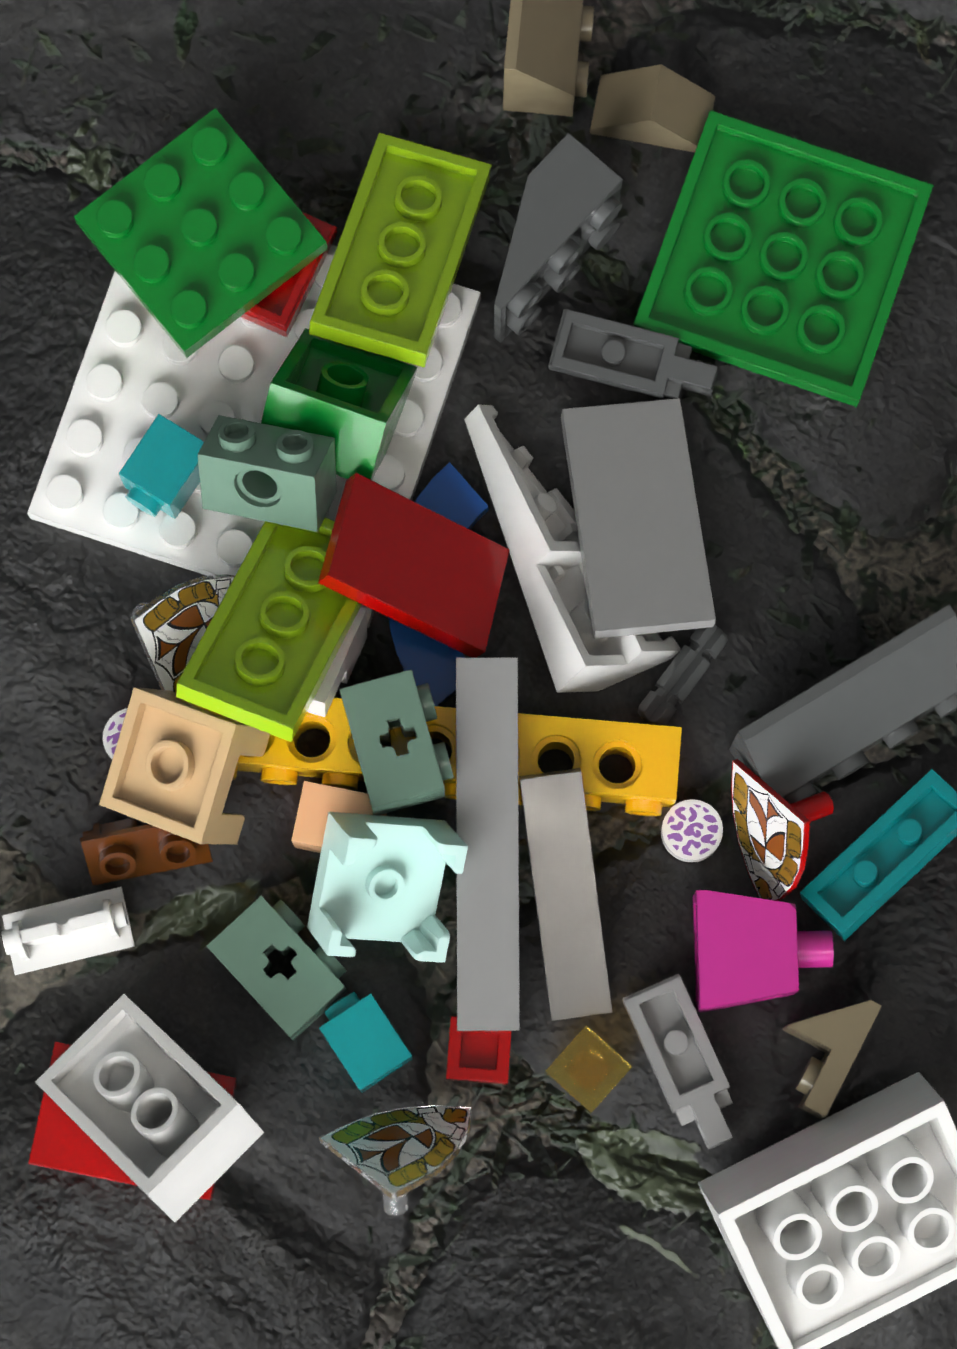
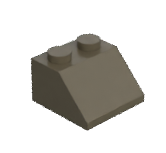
[503,0,594,117]

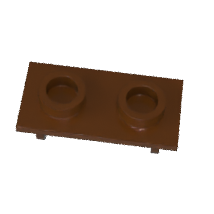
[80,818,213,886]

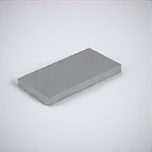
[561,398,716,639]

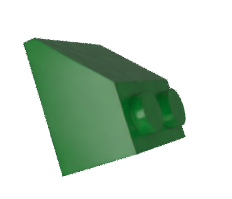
[261,328,418,480]

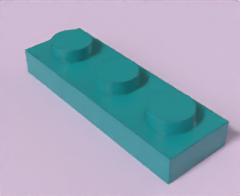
[800,769,957,941]

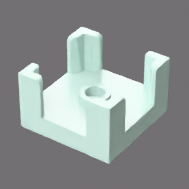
[307,812,468,963]

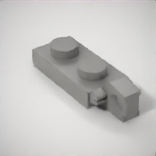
[622,974,733,1150]

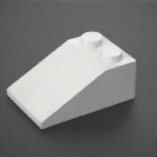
[35,994,264,1222]

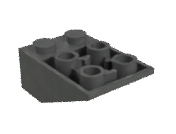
[494,133,623,343]

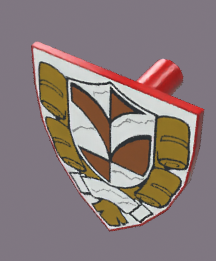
[731,759,834,901]

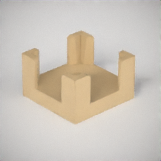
[99,687,270,844]

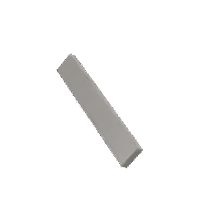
[456,657,520,1031]

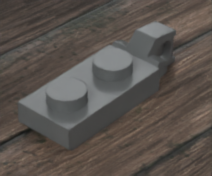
[548,309,718,399]

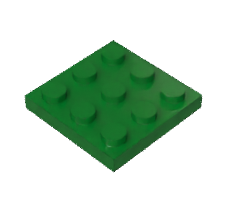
[74,108,328,358]

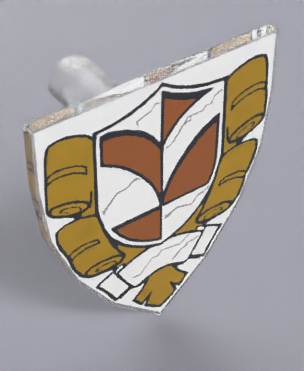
[130,574,235,692]
[319,1105,472,1216]

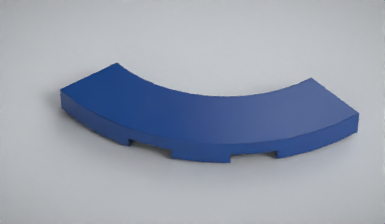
[389,462,489,707]

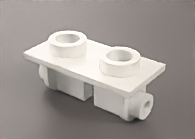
[2,887,135,975]

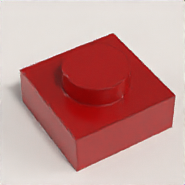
[446,1016,512,1084]

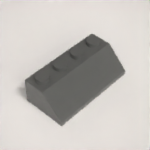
[729,605,957,804]

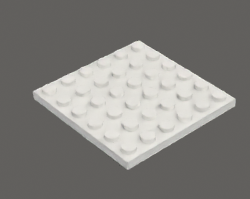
[27,245,481,628]

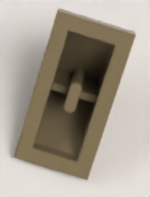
[590,64,715,153]

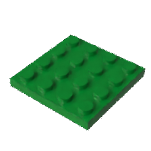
[633,110,934,407]

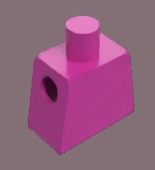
[692,890,834,1012]

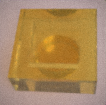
[545,1025,633,1114]

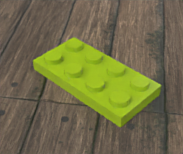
[309,133,492,368]
[176,518,362,742]

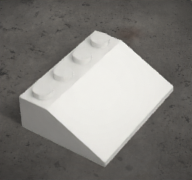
[698,1072,957,1349]

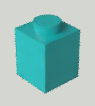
[119,414,204,519]
[319,992,413,1093]

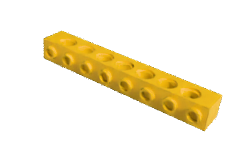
[192,698,682,816]

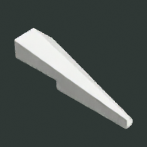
[464,405,681,693]

